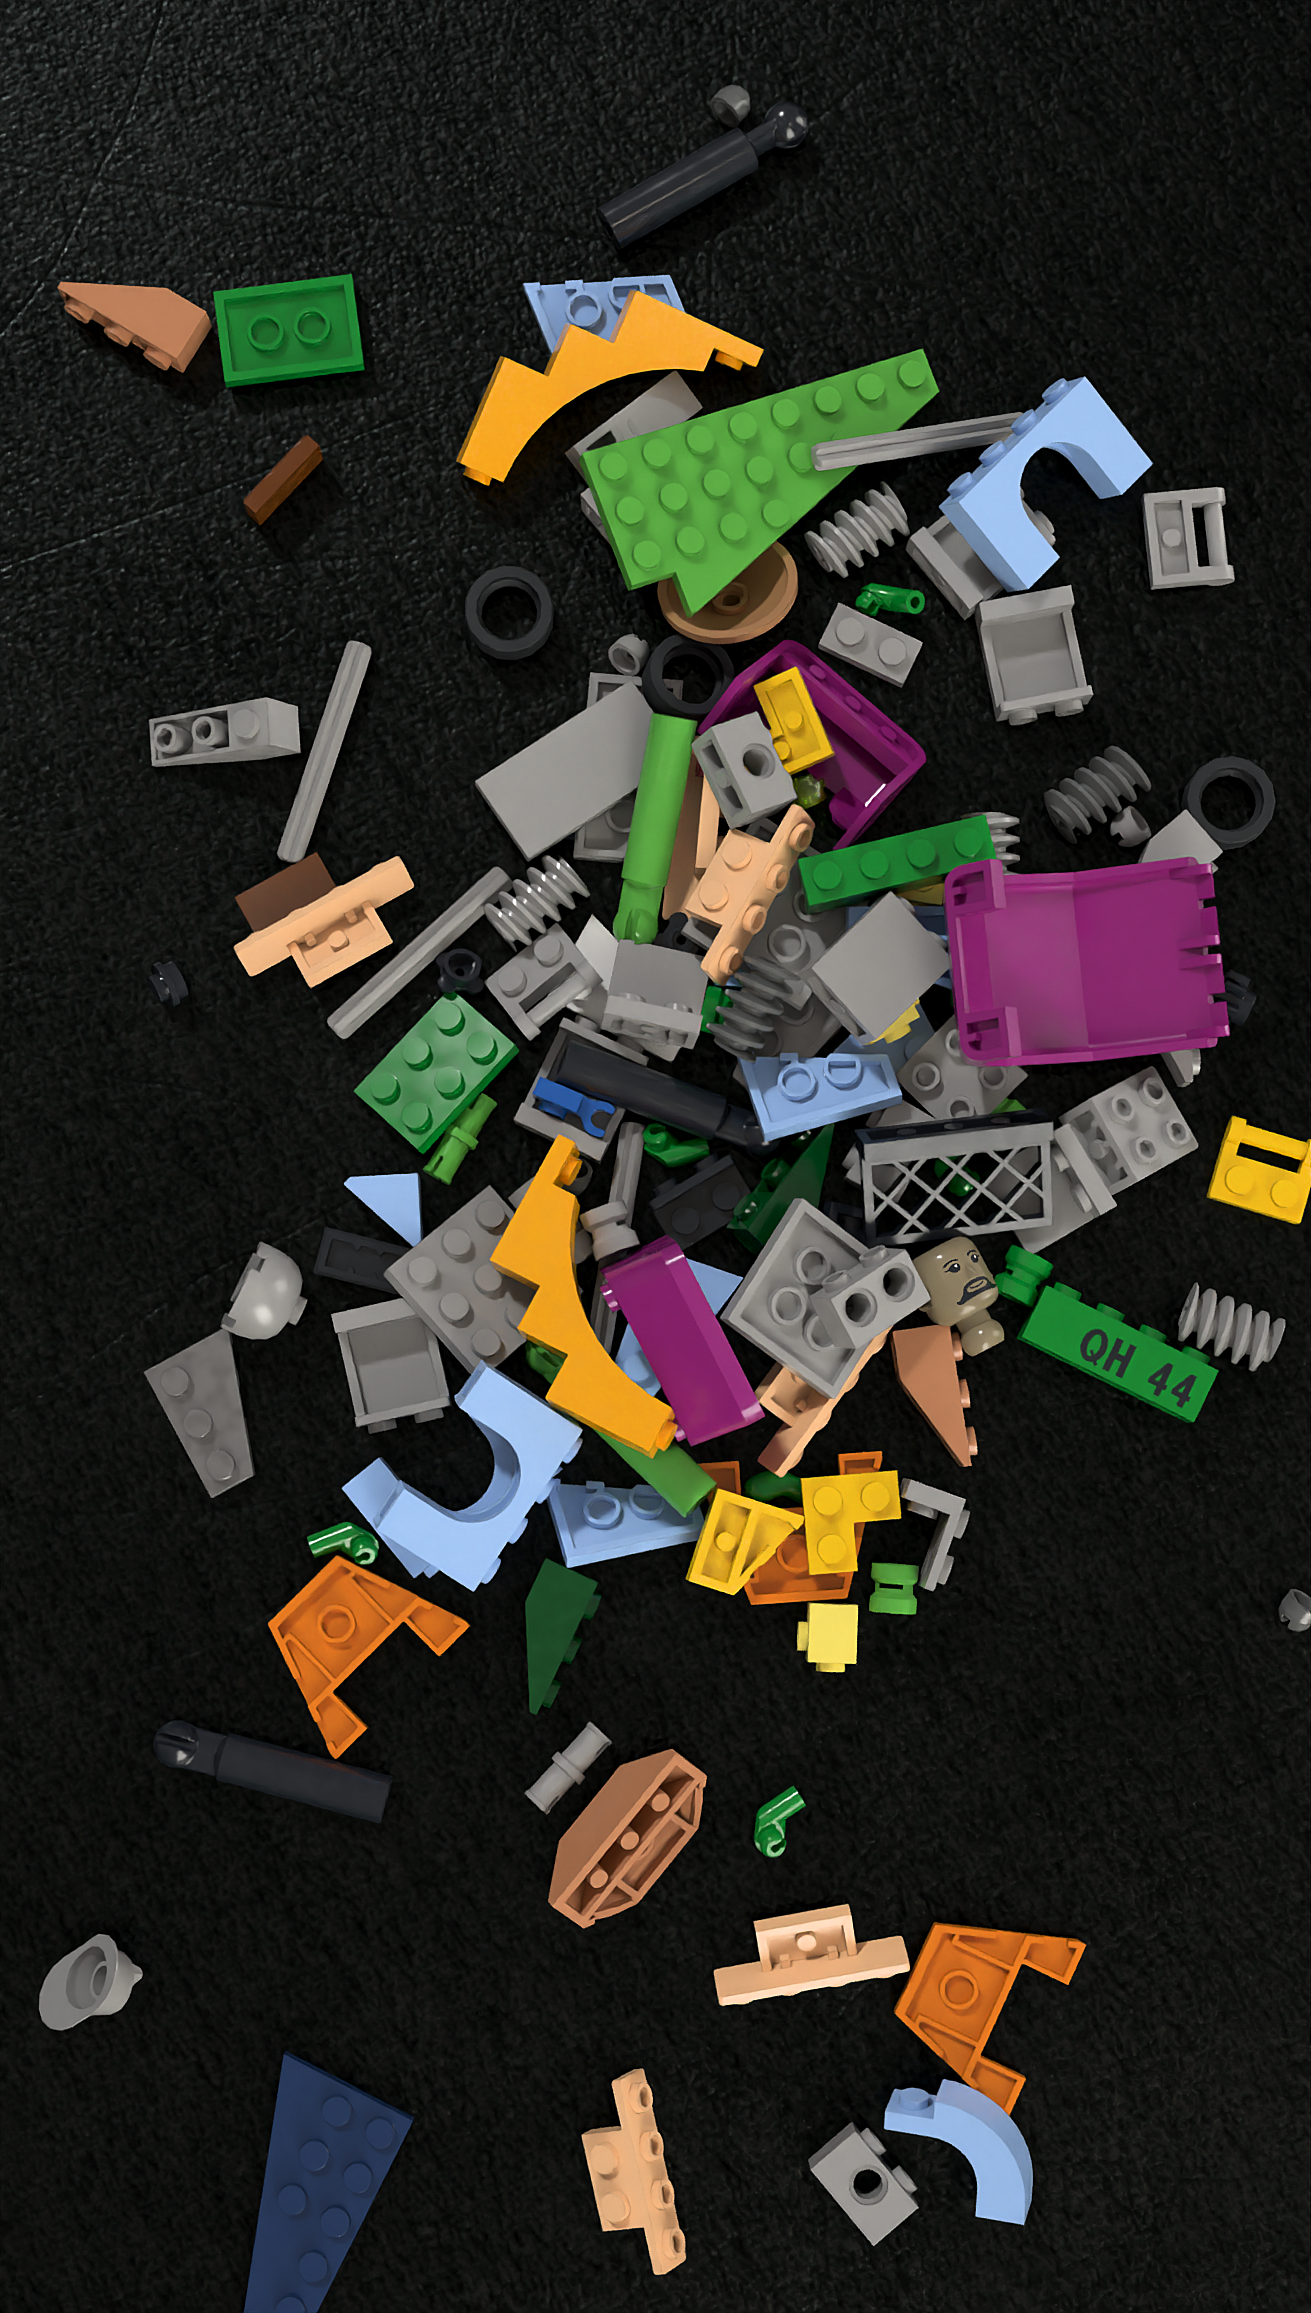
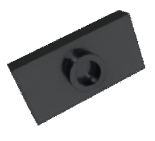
[313,1227,411,1296]

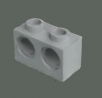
[809,1245,931,1349]

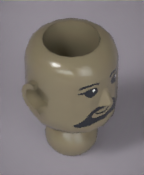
[912,1236,1004,1357]

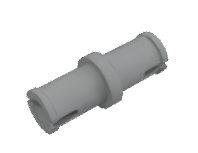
[525,1721,612,1814]

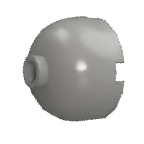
[220,1242,308,1340]

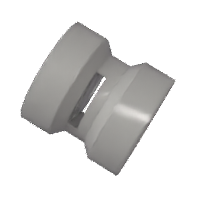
[579,1200,640,1261]

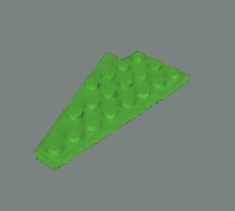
[579,349,939,618]

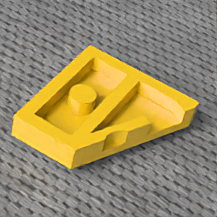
[686,1487,805,1595]

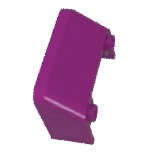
[697,640,926,850]
[599,1235,765,1446]

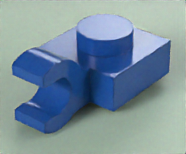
[533,1076,615,1138]

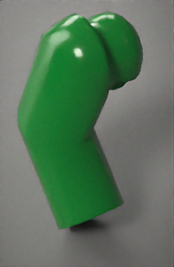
[754,1786,806,1858]

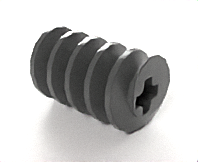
[1044,745,1151,844]
[706,955,801,1063]

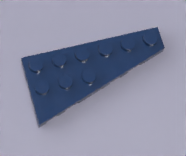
[244,2051,414,2313]

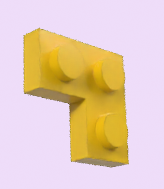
[744,667,835,775]
[800,1470,901,1575]

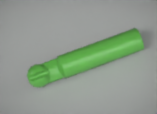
[613,713,698,944]
[524,1340,717,1518]

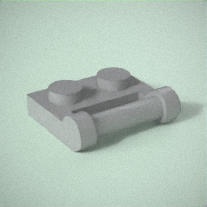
[1141,487,1235,590]
[484,923,604,1040]

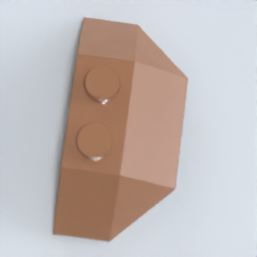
[548,1749,707,1928]

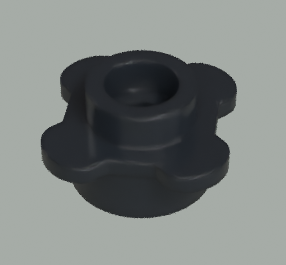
[653,912,700,954]
[435,949,484,995]

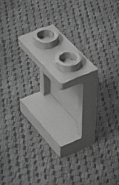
[906,487,1056,620]
[974,585,1093,725]
[797,891,950,1045]
[514,1015,649,1164]
[331,1298,452,1434]

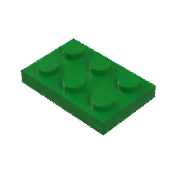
[213,274,365,388]
[354,991,520,1154]

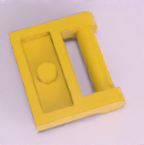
[1207,1116,1311,1225]

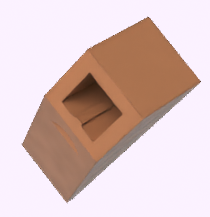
[57,282,212,373]
[889,1324,977,1467]

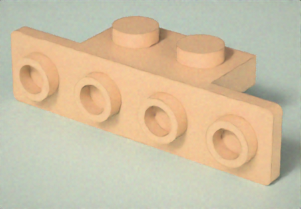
[662,736,725,921]
[684,804,815,986]
[234,856,414,988]
[754,1325,893,1478]
[714,1904,910,2006]
[582,2069,686,2275]

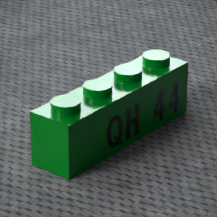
[797,814,997,915]
[1016,1282,1219,1423]

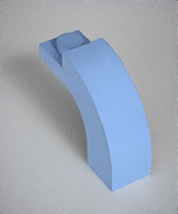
[884,2079,1033,2225]

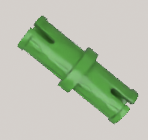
[423,1093,497,1185]

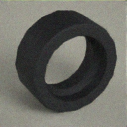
[465,566,554,660]
[641,633,735,727]
[1181,756,1276,850]

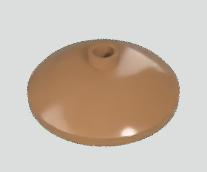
[657,541,798,644]

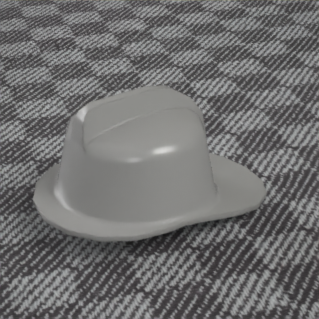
[39,1934,143,2031]

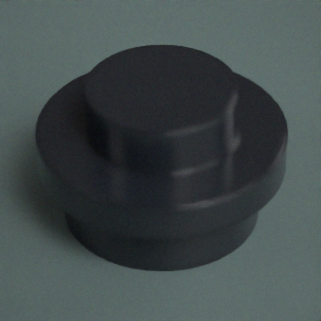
[147,961,188,1008]

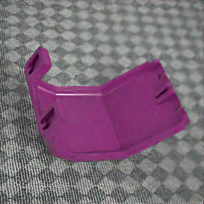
[943,857,1230,1067]

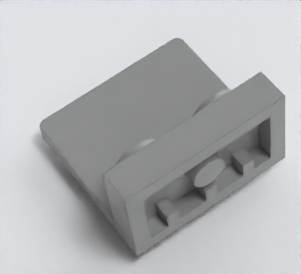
[600,939,708,1049]
[895,1014,1030,1120]
[1058,1066,1198,1196]
[982,1123,1117,1254]
[899,1478,970,1591]

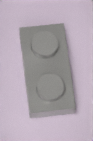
[818,603,923,688]

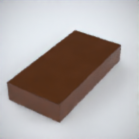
[243,435,323,525]
[234,852,336,932]

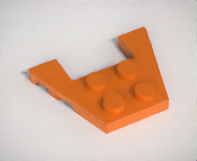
[698,1451,882,1605]
[268,1555,470,1759]
[894,1922,1086,2115]

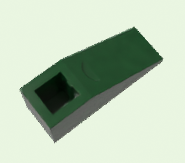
[726,1123,835,1258]
[525,1557,603,1715]

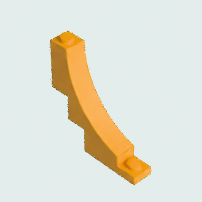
[456,290,763,486]
[489,1134,678,1459]

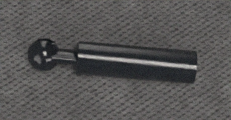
[596,101,809,250]
[554,1039,785,1158]
[153,1720,393,1823]

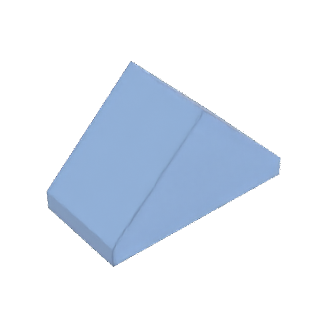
[344,1173,424,1247]

